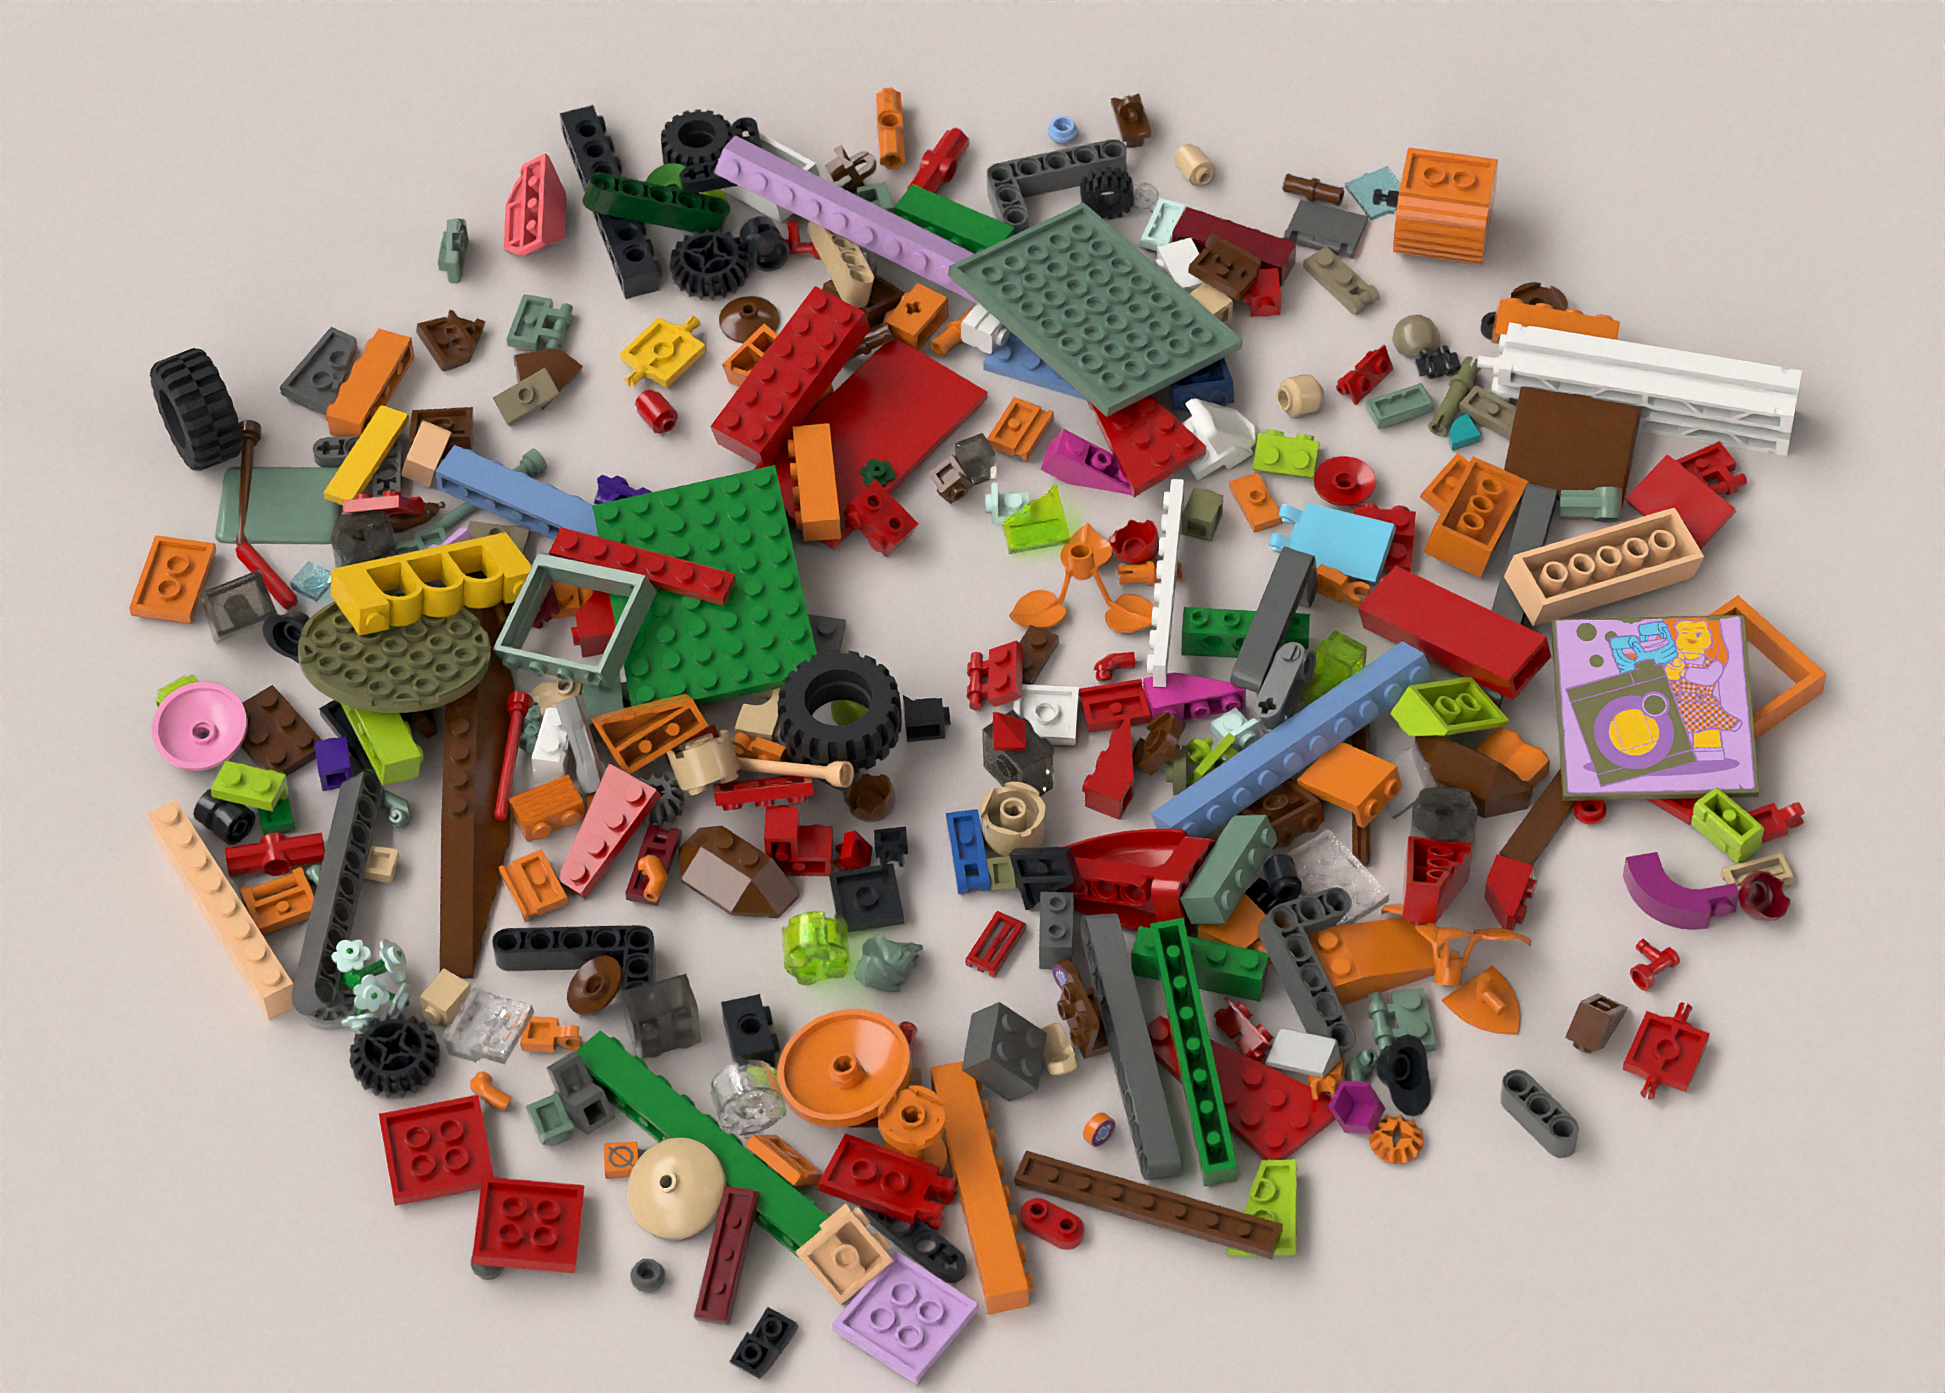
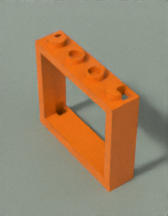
[1708,595,1826,739]

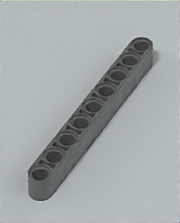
[1477,483,1558,709]
[291,770,383,1015]
[1080,913,1181,1180]

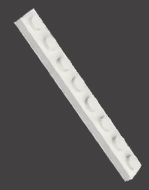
[1147,479,1184,687]

